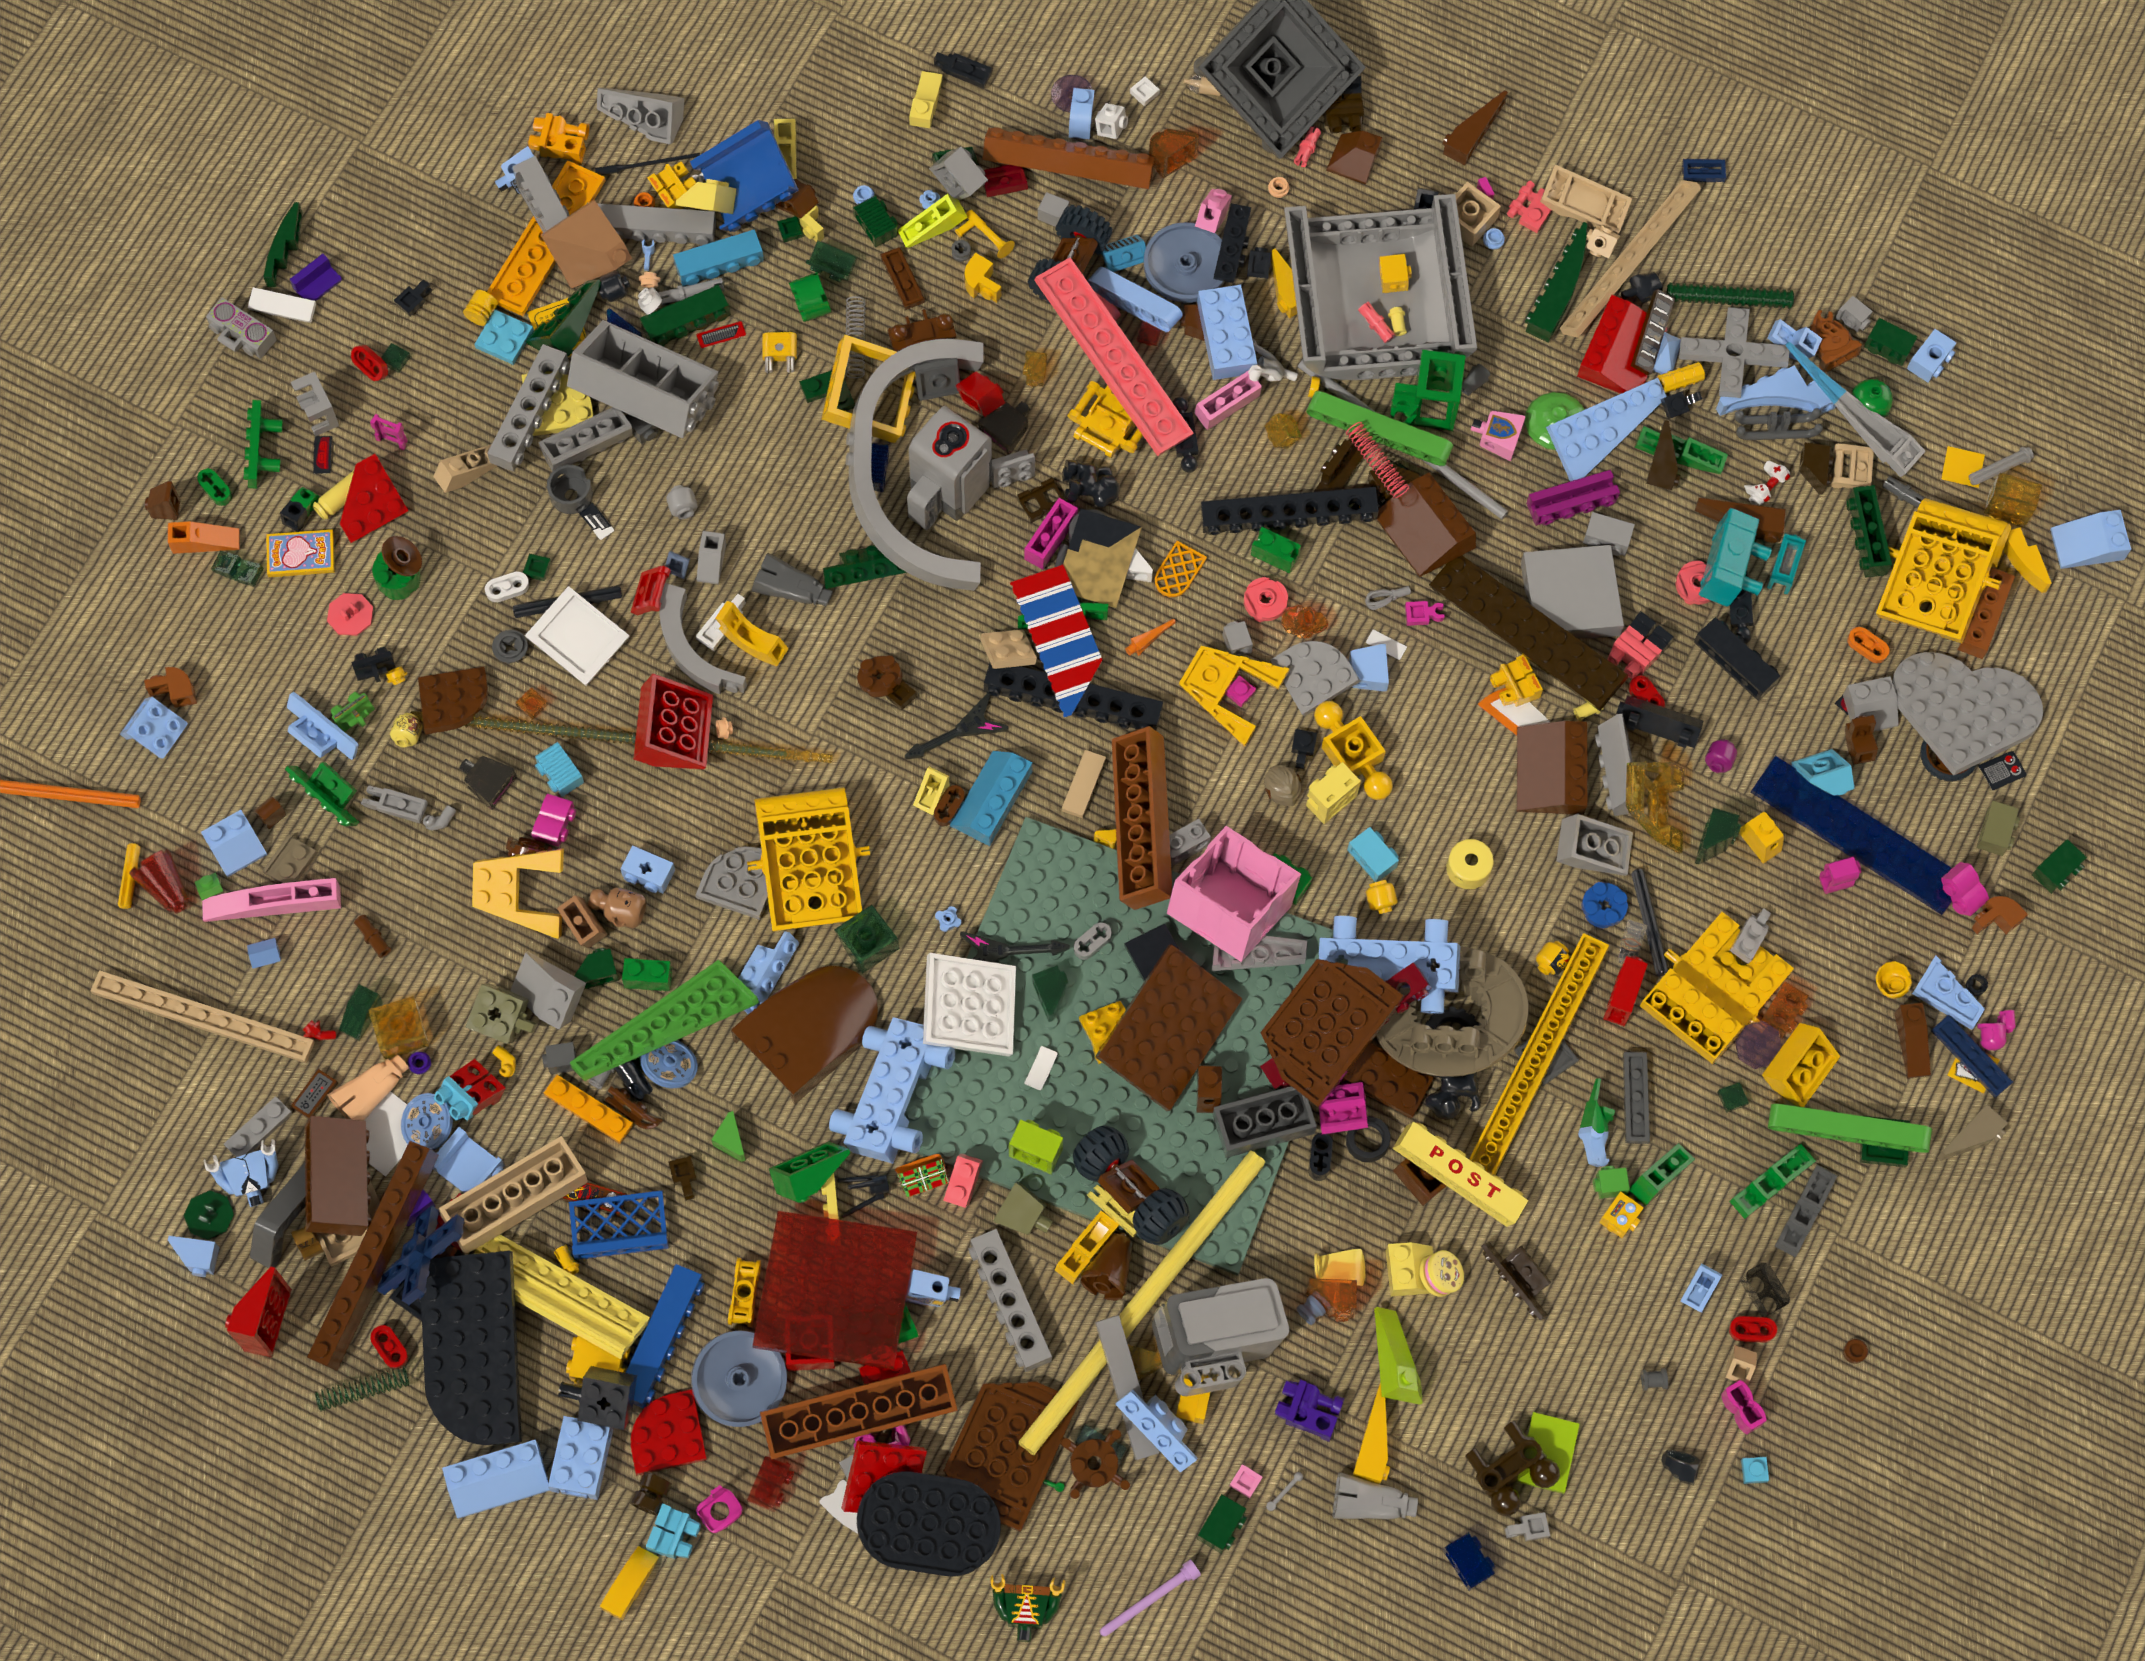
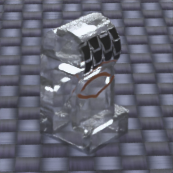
[1616,920,1648,964]

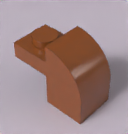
[144,667,197,708]
[1972,896,2028,935]

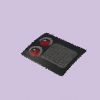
[1978,751,2027,791]

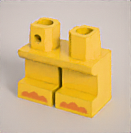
[647,161,697,209]
[1490,655,1543,707]

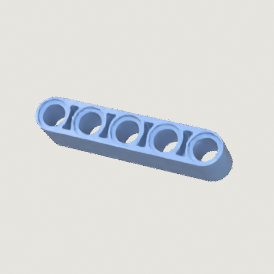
[1087,267,1183,332]

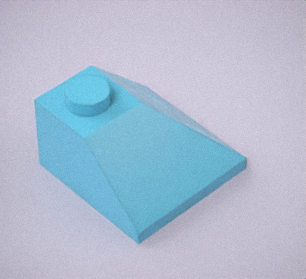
[1791,749,1855,796]

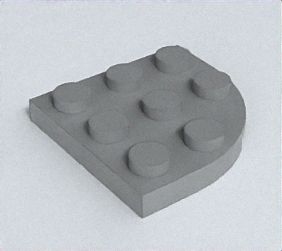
[1271,641,1360,716]
[695,847,768,920]

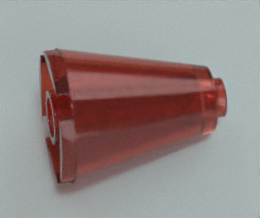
[129,849,189,914]

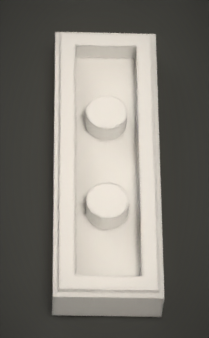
[248,287,316,323]

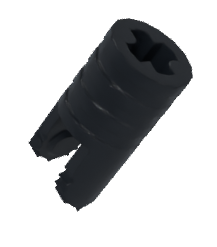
[614,1060,653,1101]

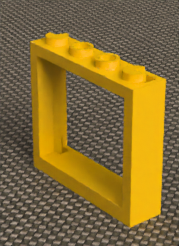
[821,335,916,443]

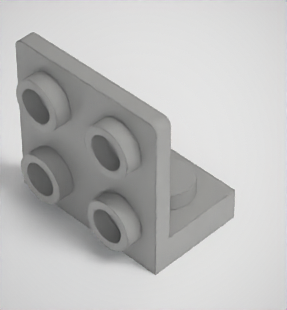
[991,449,1035,488]

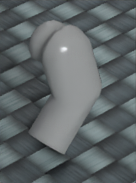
[423,806,456,831]

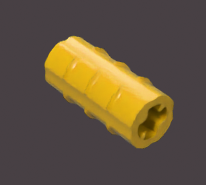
[1657,362,1705,393]

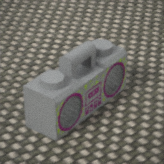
[206,297,277,359]

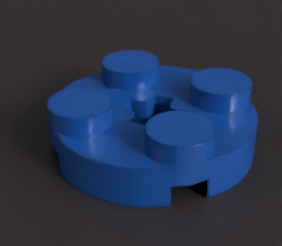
[1581,882,1628,928]

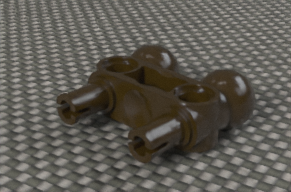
[1465,1420,1560,1516]

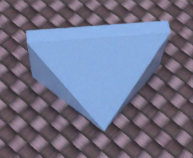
[1653,332,1681,374]

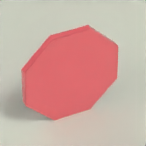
[327,593,373,636]

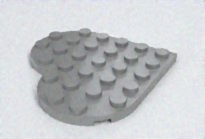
[1892,652,2043,776]

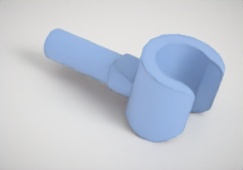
[642,239,655,271]

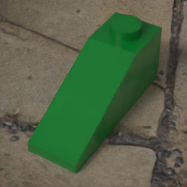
[1630,1143,1695,1206]

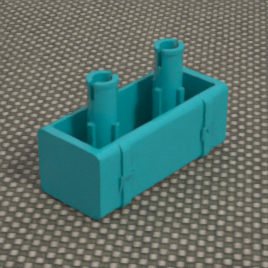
[1699,508,1772,607]

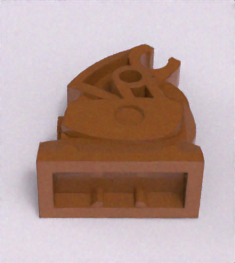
[1810,310,1862,373]

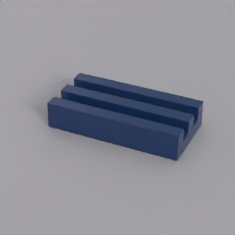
[1682,159,1726,182]

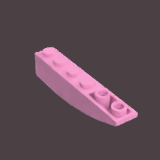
[202,878,341,922]

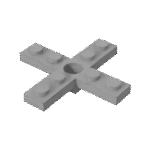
[1679,307,1789,398]

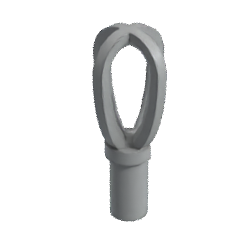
[1365,586,1411,610]

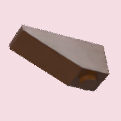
[1894,1003,1931,1079]

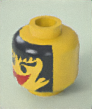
[1536,941,1570,975]

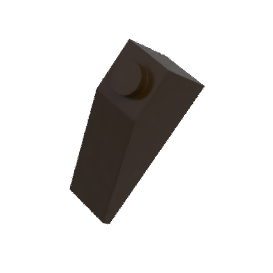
[1646,420,1680,490]

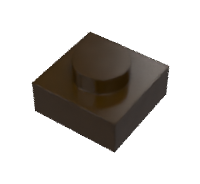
[886,680,917,710]

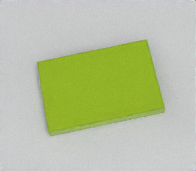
[1517,1412,1579,1494]

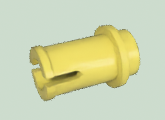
[1388,307,1407,336]
[1573,702,1603,721]

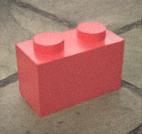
[943,1153,983,1208]

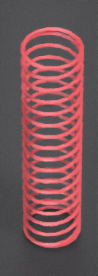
[1346,422,1409,498]

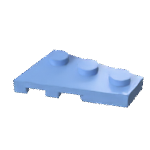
[1912,956,1985,1030]

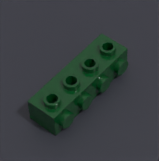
[1846,485,1892,578]

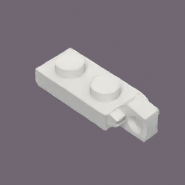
[696,594,746,651]

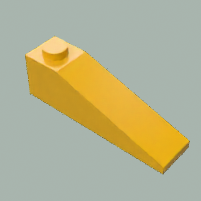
[1352,1383,1390,1484]

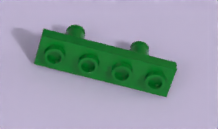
[243,400,283,489]

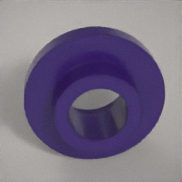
[408,1052,431,1075]

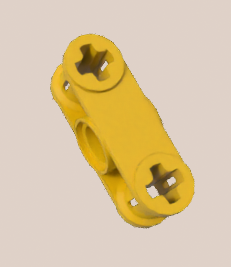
[728,1257,761,1327]

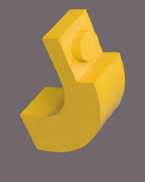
[715,601,788,666]

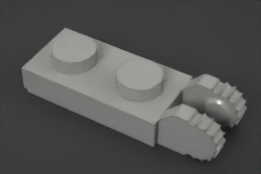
[361,786,428,823]

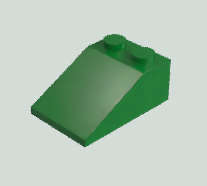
[769,1141,850,1203]

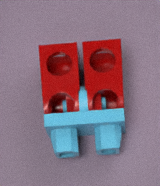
[434,1058,505,1121]

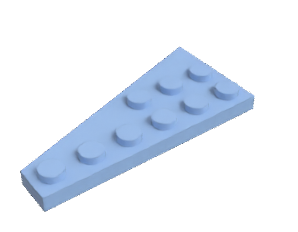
[1546,378,1667,482]

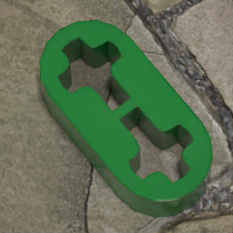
[197,468,232,506]

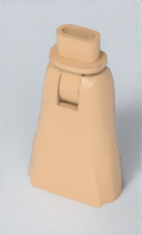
[327,1055,409,1120]

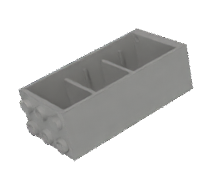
[567,320,719,438]

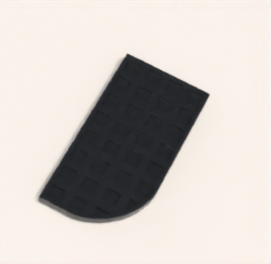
[421,1251,522,1445]

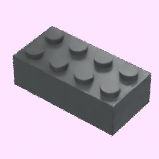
[1213,1086,1317,1158]

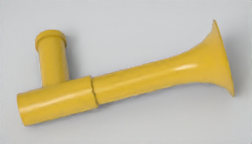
[955,210,1015,259]

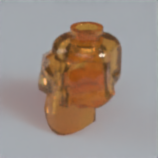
[1281,605,1329,639]

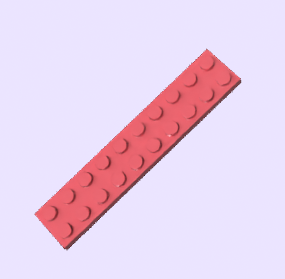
[1034,257,1194,456]

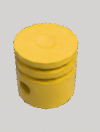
[463,289,498,326]

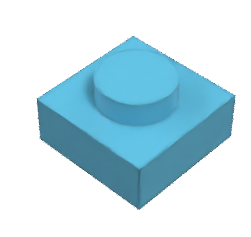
[1741,1457,1769,1484]

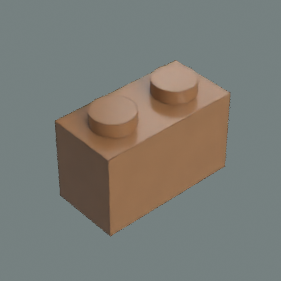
[557,895,607,948]

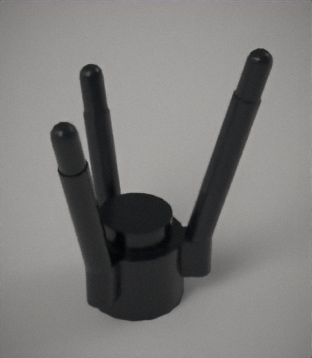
[837,1174,889,1218]

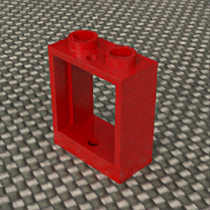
[1603,956,1648,1027]

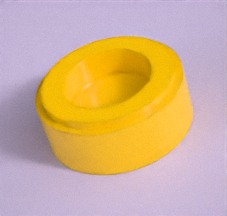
[1307,376,1320,398]

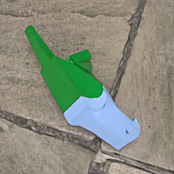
[1578,1078,1615,1167]

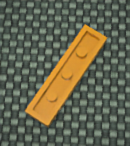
[544,1075,633,1144]

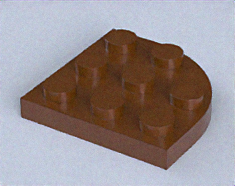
[418,667,488,735]

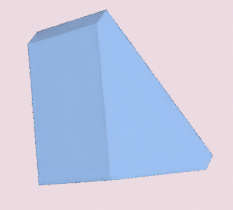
[1681,1263,1722,1312]

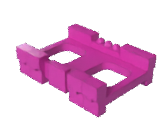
[370,414,408,450]

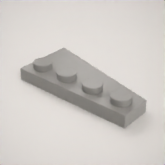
[1212,936,1307,971]

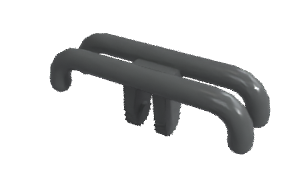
[1735,408,1823,440]

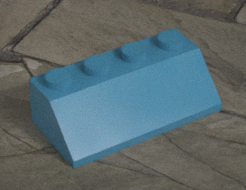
[950,751,1032,846]

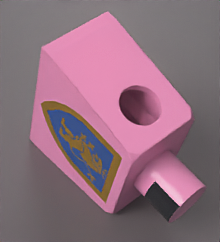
[1471,411,1525,461]

